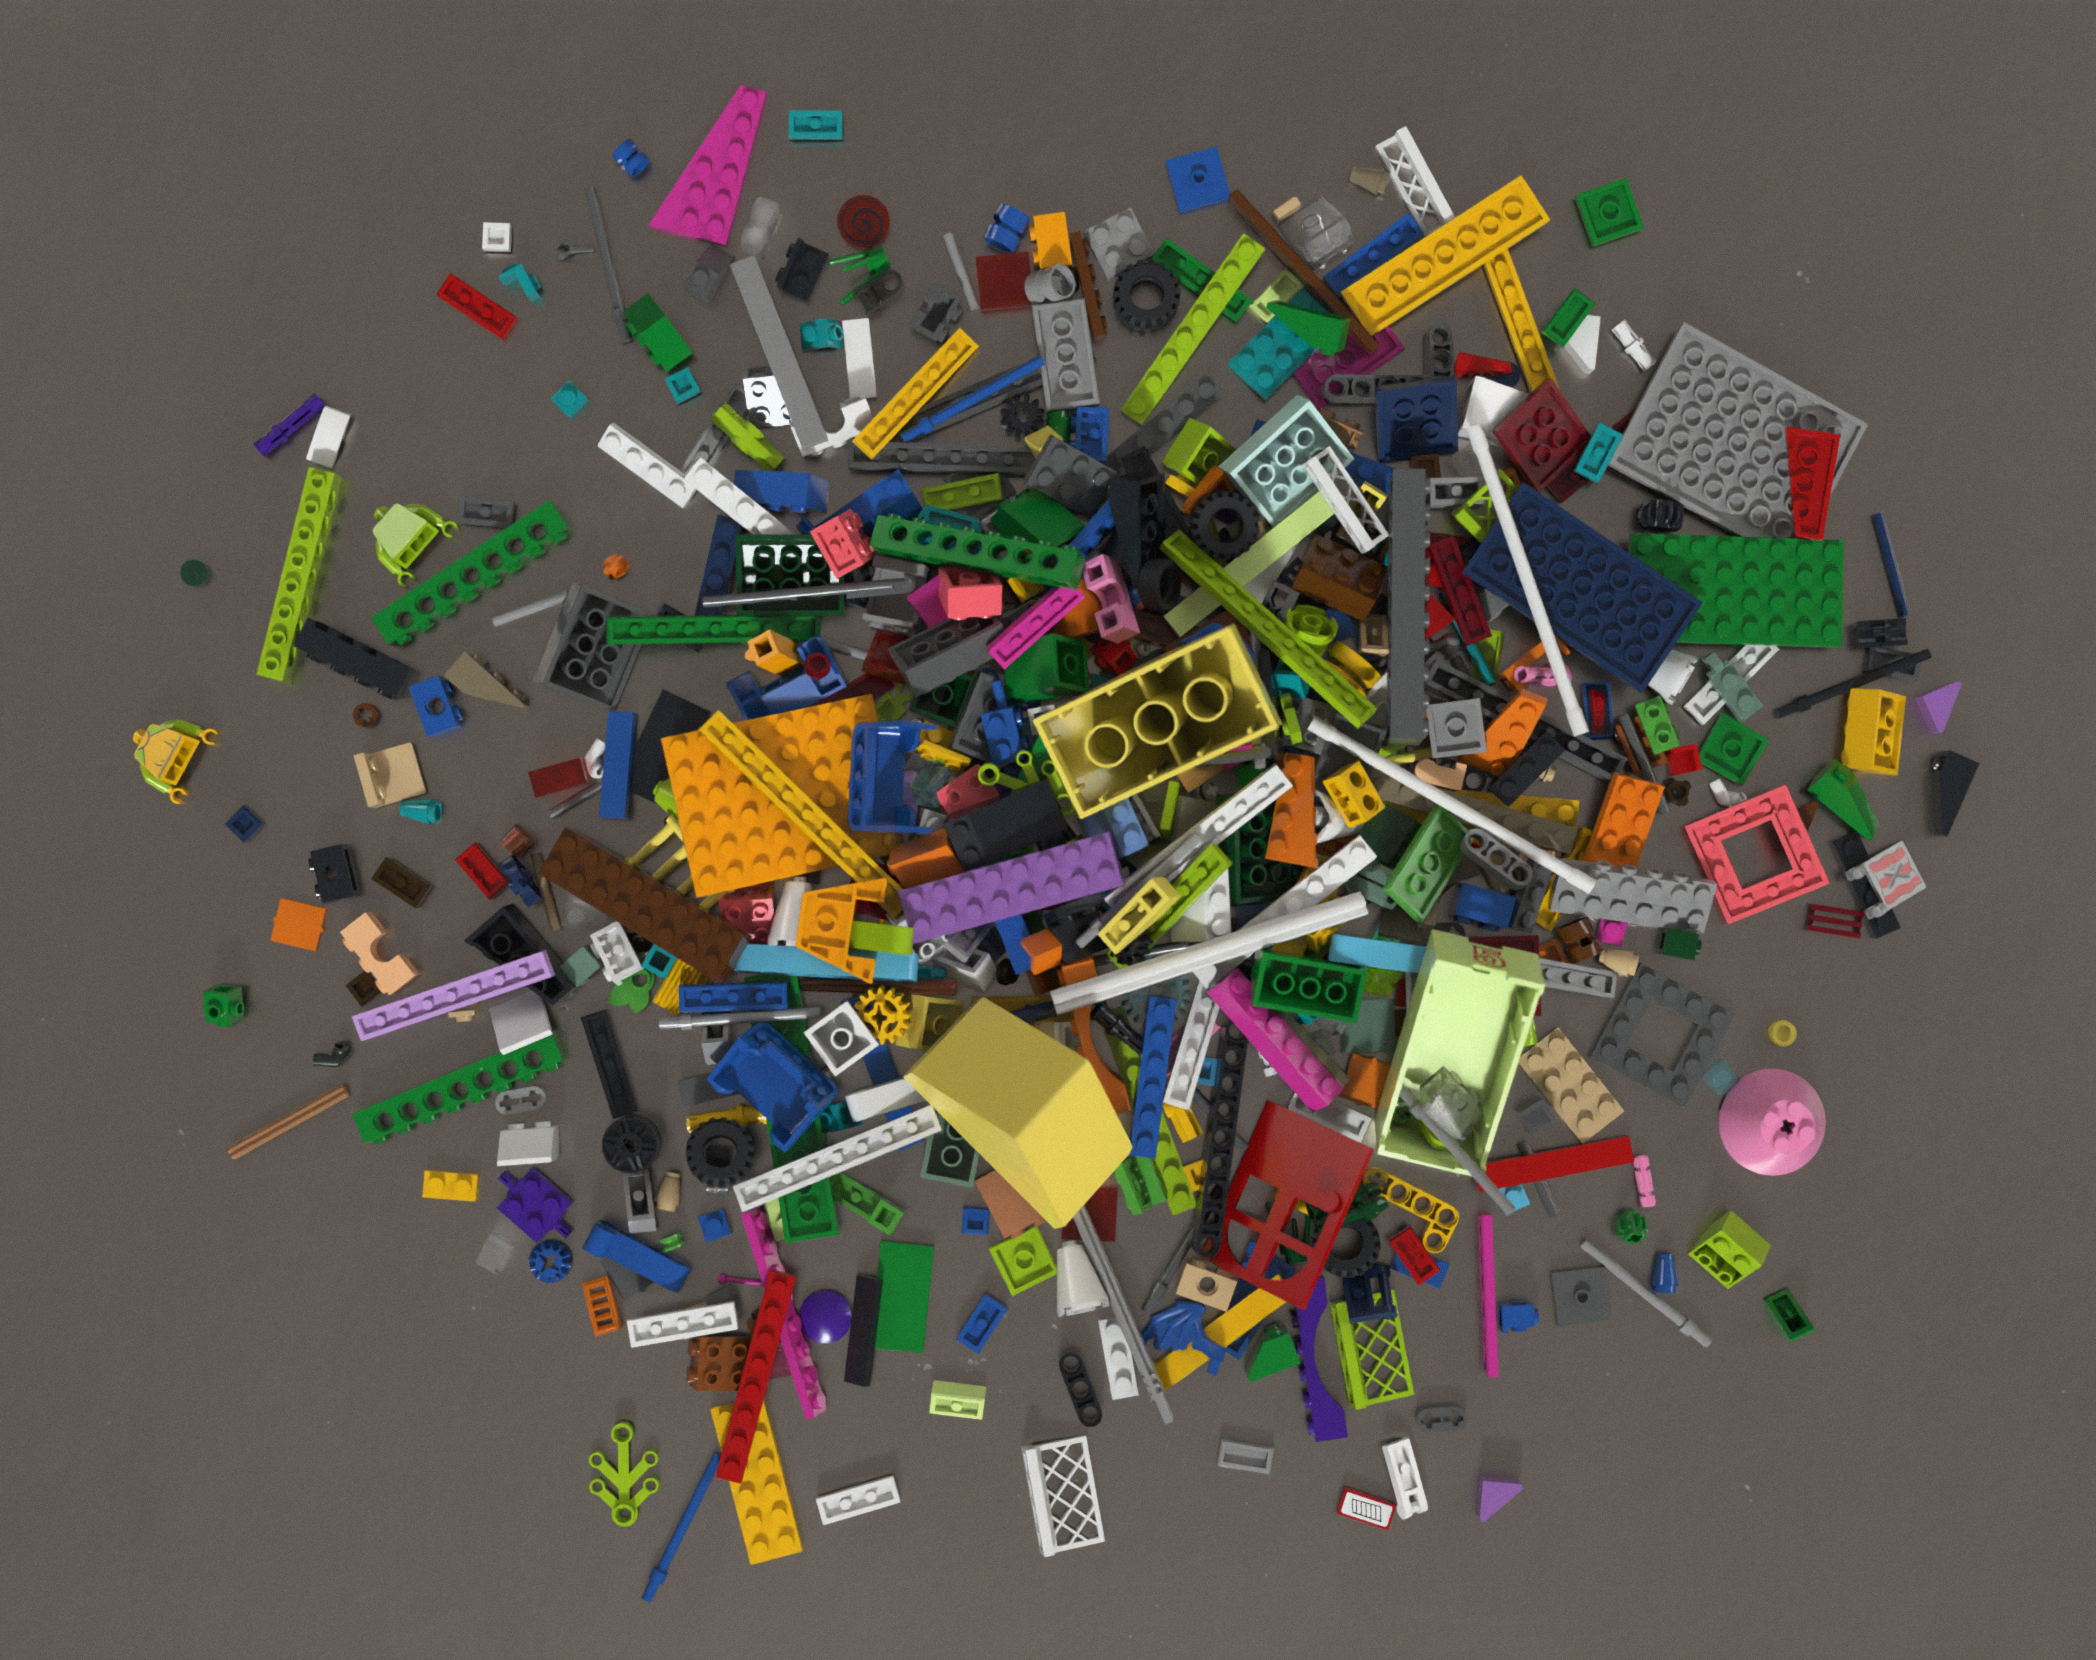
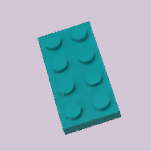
[1228,289,1328,402]

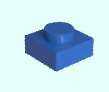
[698,1207,733,1243]

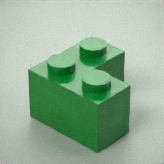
[622,293,692,372]

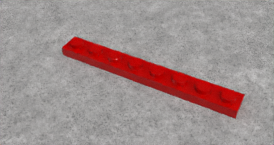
[715,1269,796,1484]

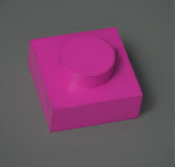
[1594,918,1628,947]

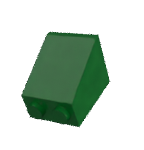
[990,488,1085,564]
[1004,633,1089,703]

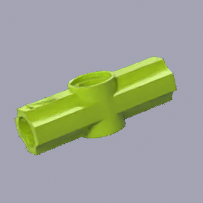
[710,402,785,471]

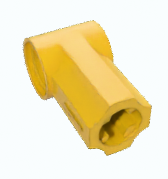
[1162,1093,1203,1143]

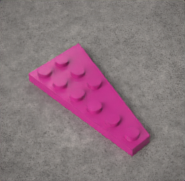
[649,85,767,247]

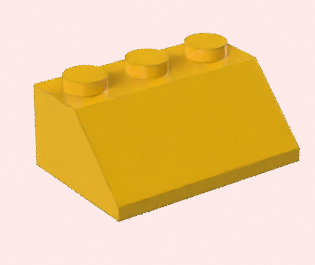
[1841,688,1906,775]

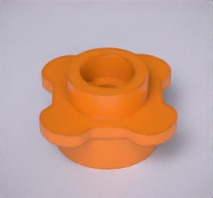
[603,554,630,580]

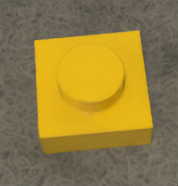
[1183,1158,1213,1192]

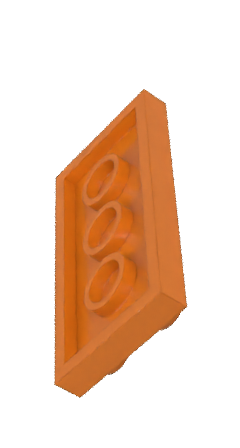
[1583,772,1665,867]

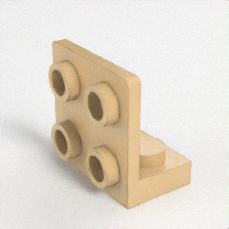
[354,743,426,808]

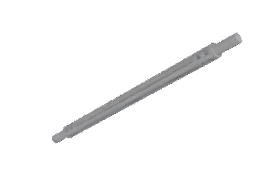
[1073,1204,1175,1424]

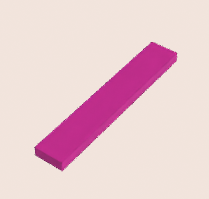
[1478,1212,1498,1377]

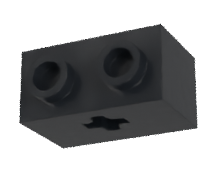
[308,844,360,904]

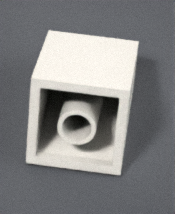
[1458,376,1530,448]

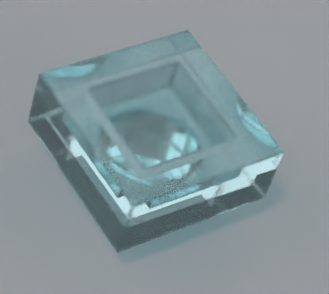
[1702,1059,1740,1097]

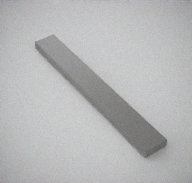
[729,255,828,450]

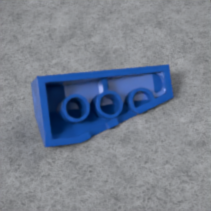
[815,469,923,538]

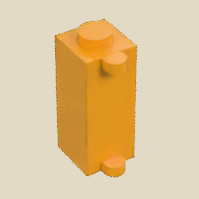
[745,629,804,677]

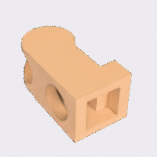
[1413,759,1467,791]

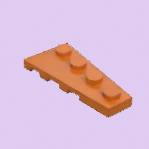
[1265,753,1318,868]

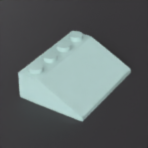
[1218,395,1354,528]

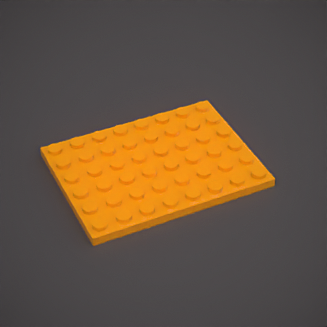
[661,694,905,898]

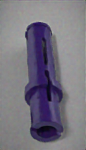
[253,392,325,457]

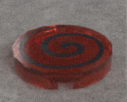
[837,195,890,249]

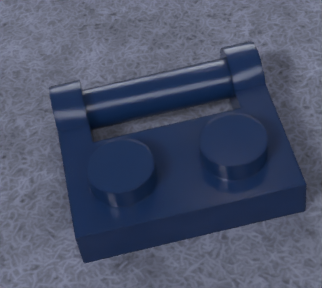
[1342,1264,1398,1324]

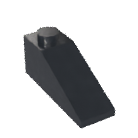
[1931,750,1980,837]

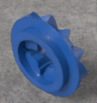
[528,1240,572,1283]

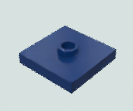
[1165,146,1230,213]

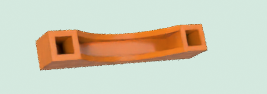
[1057,955,1131,1114]

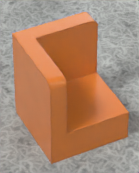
[1021,928,1062,975]

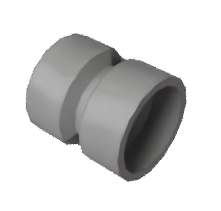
[1025,264,1075,305]

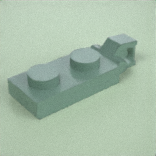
[1702,652,1763,722]

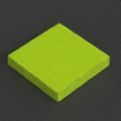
[988,1224,1057,1296]

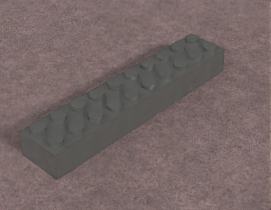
[1386,469,1430,746]

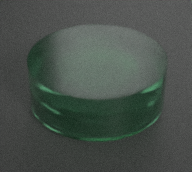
[180,559,210,587]

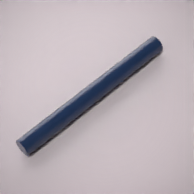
[1873,512,1911,617]

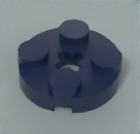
[498,855,542,907]

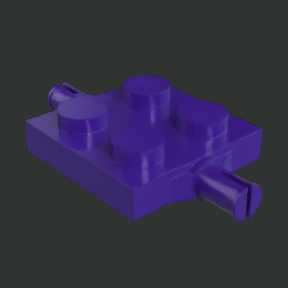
[497,1167,573,1243]

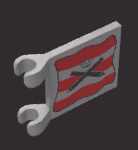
[1845,840,1926,919]

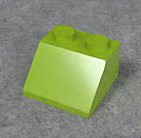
[1161,418,1237,494]

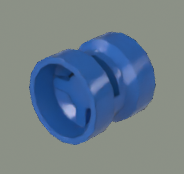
[612,139,650,177]

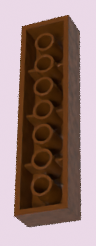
[538,827,752,983]

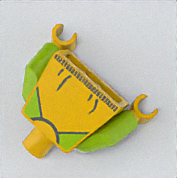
[133,719,219,804]

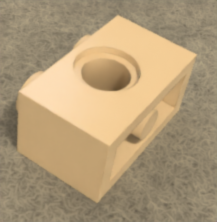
[1175,1258,1237,1312]

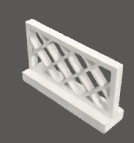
[1021,1434,1105,1557]

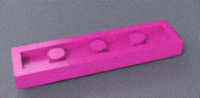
[985,586,1085,669]

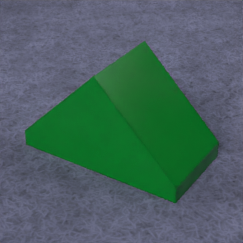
[1764,1288,1815,1342]

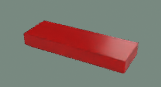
[436,273,518,340]

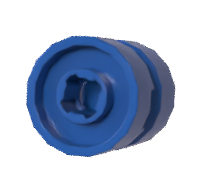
[983,203,1030,253]

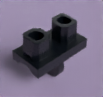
[1856,618,1908,649]

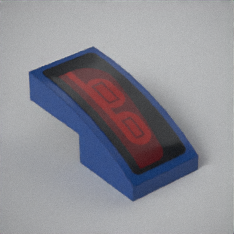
[1581,681,1613,740]

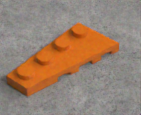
[1457,689,1547,777]

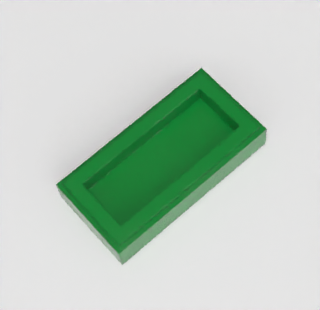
[1541,288,1596,348]

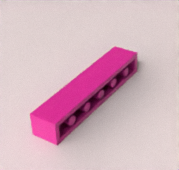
[1207,967,1344,1113]

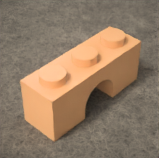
[340,912,421,995]

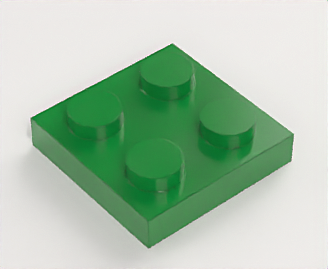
[1575,178,1644,247]
[1699,713,1769,786]

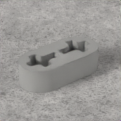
[495,1085,548,1115]

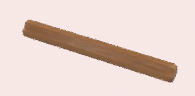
[227,1084,349,1159]

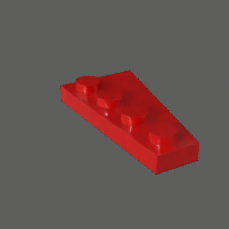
[1785,427,1841,541]

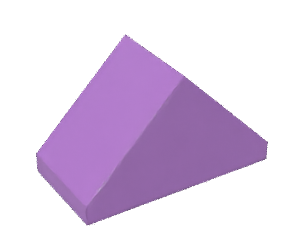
[1915,681,1962,734]
[1476,1475,1524,1523]

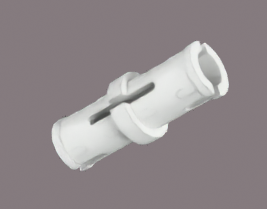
[1611,319,1657,372]

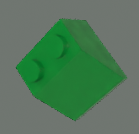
[1244,1323,1300,1383]

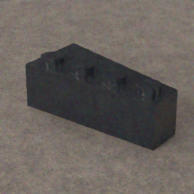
[293,617,416,700]
[464,904,578,1006]

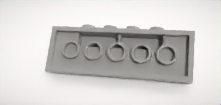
[1548,858,1717,933]

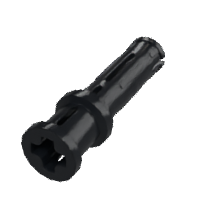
[1090,1000,1143,1056]

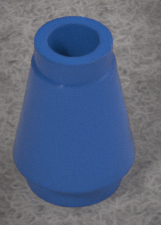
[1652,1254,1679,1293]

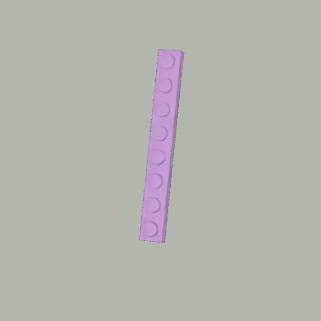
[352,950,555,1041]

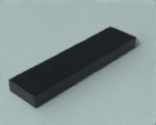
[580,1009,639,1119]
[844,1275,883,1387]

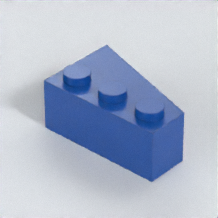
[734,470,830,513]

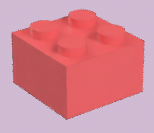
[938,566,1002,620]

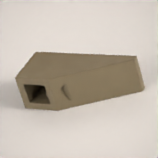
[443,651,529,709]

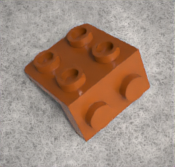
[686,1335,751,1391]

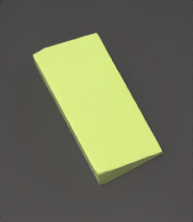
[929,1380,986,1420]

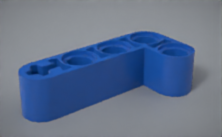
[582,1220,691,1293]

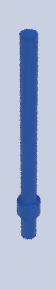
[900,355,1045,443]
[641,1452,721,1602]

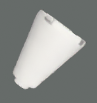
[1648,650,1699,705]
[1314,790,1366,843]
[767,877,813,946]
[1057,1240,1110,1317]

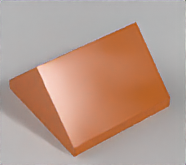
[1042,579,1102,639]

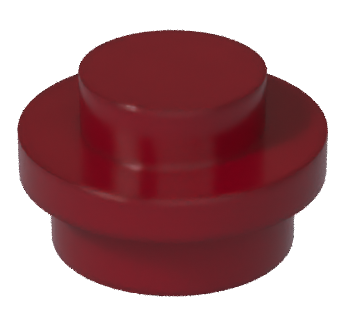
[804,653,831,679]

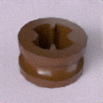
[353,703,380,727]

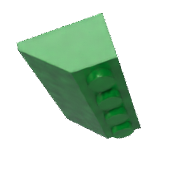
[1251,948,1368,1024]

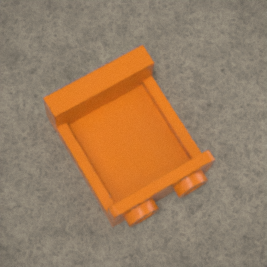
[1497,634,1570,697]

